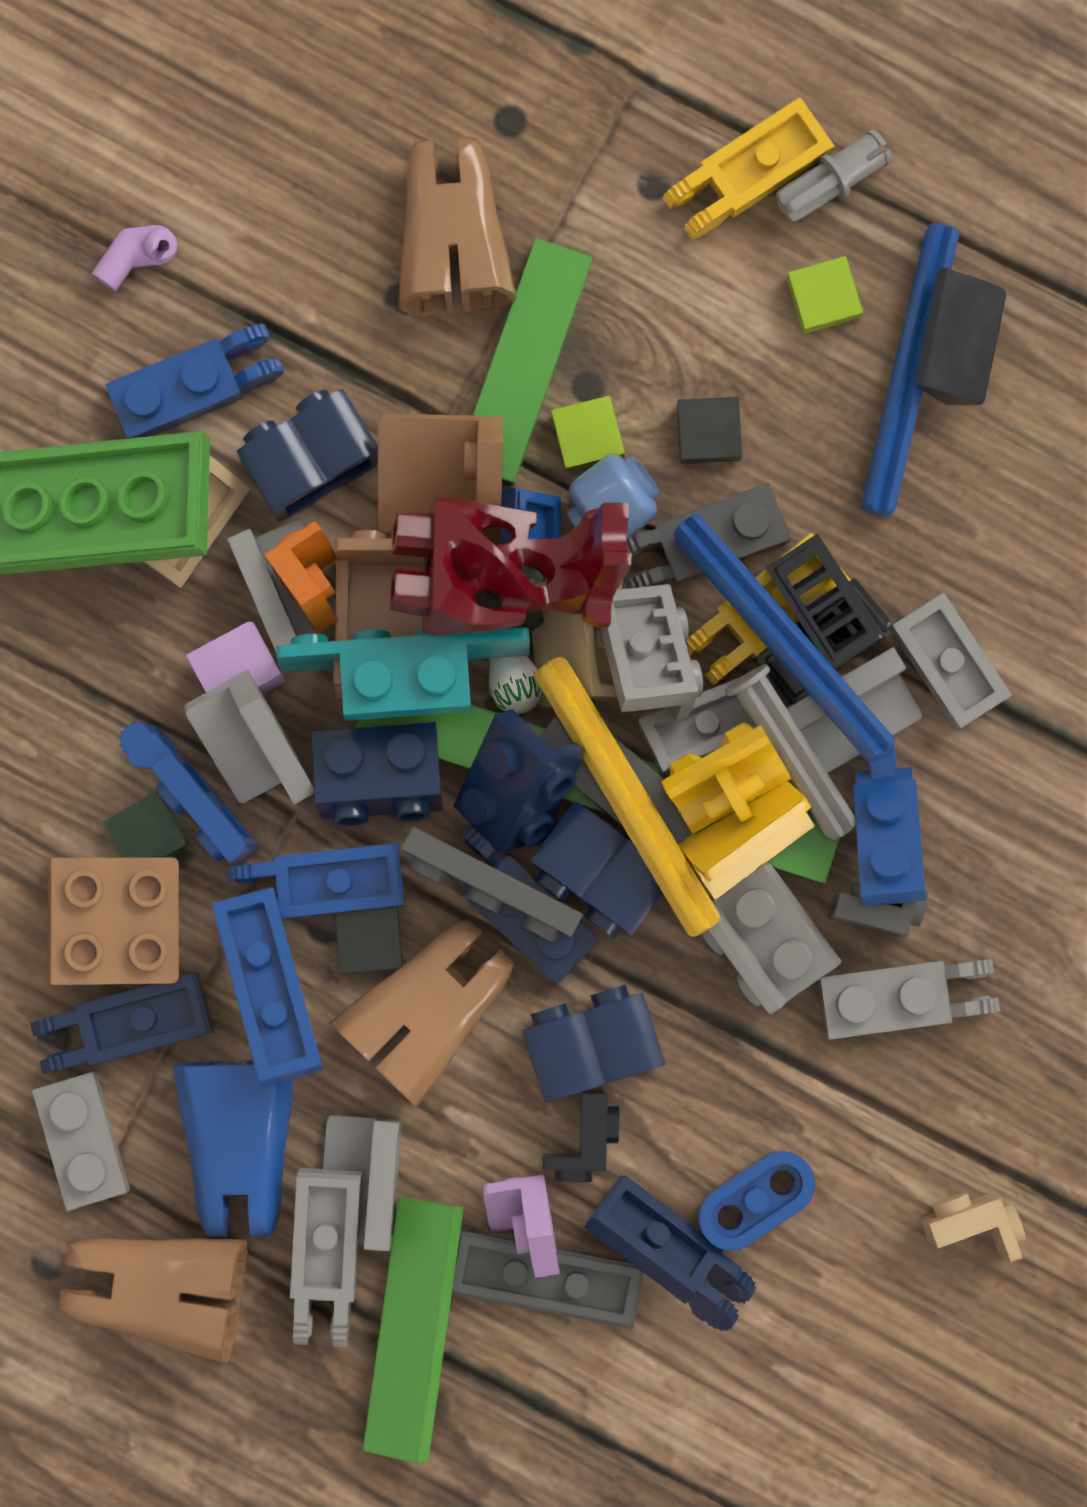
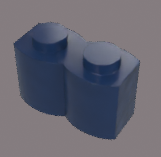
[237,389,378,522]
[531,801,663,939]
[522,984,666,1103]

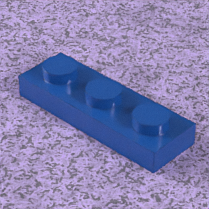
[212,887,323,1088]

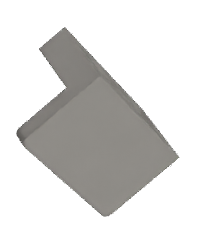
[227,520,336,651]
[787,647,922,773]
[184,670,315,804]
[323,1115,402,1251]

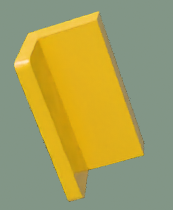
[678,781,815,900]

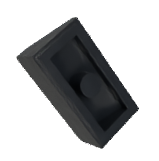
[915,268,1006,405]

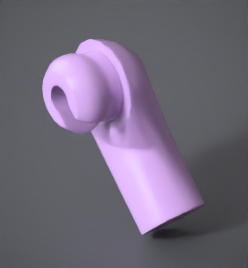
[90,225,178,292]

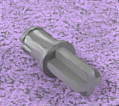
[776,129,892,222]

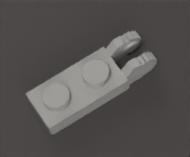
[818,959,1000,1040]
[290,1168,362,1347]

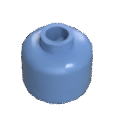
[567,454,661,538]

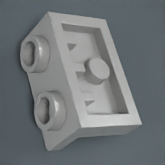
[600,584,703,721]
[702,861,842,1015]

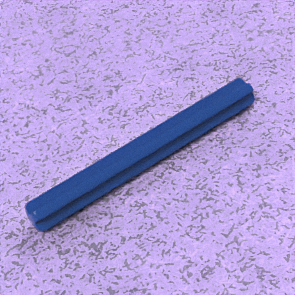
[861,223,959,517]
[674,514,895,763]

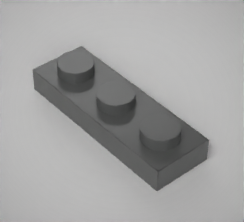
[401,827,583,943]

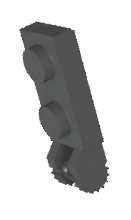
[624,482,791,589]

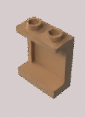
[333,530,424,698]

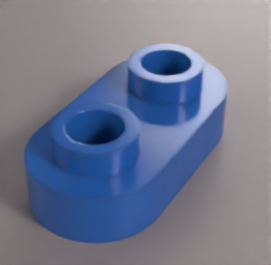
[698,1150,815,1251]

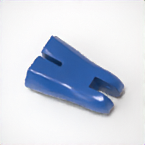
[173,1060,294,1238]

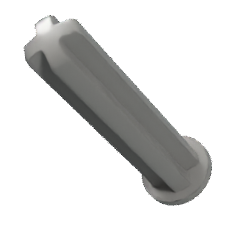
[724,664,856,840]

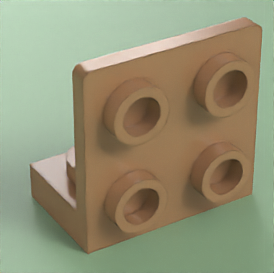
[378,413,503,545]
[47,858,179,986]

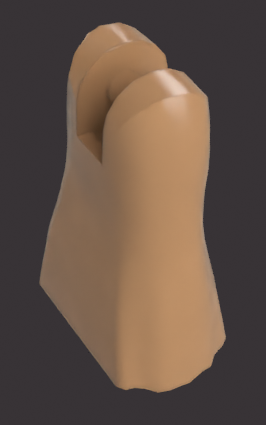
[398,138,517,316]
[329,919,515,1108]
[59,1238,248,1364]

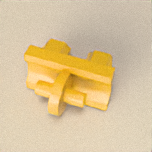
[661,722,792,834]

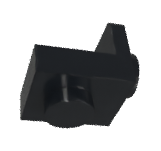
[542,1091,619,1182]

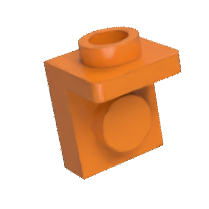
[264,522,338,634]

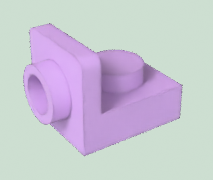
[482,1174,560,1278]

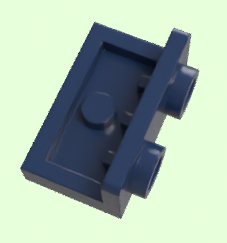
[453,709,585,855]
[312,722,443,826]

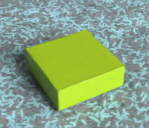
[786,256,863,335]
[551,395,625,472]

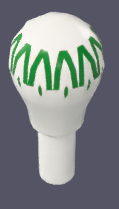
[488,656,543,714]

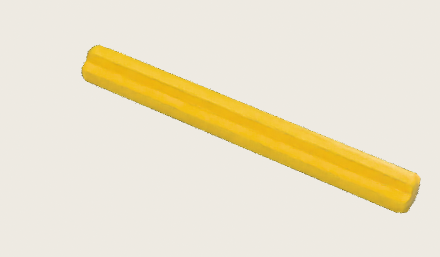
[535,656,720,937]

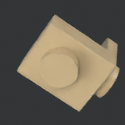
[920,1192,1026,1263]

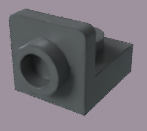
[827,884,928,937]

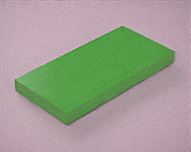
[0,431,210,575]

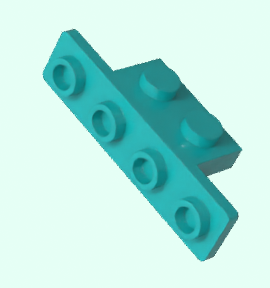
[276,627,530,721]

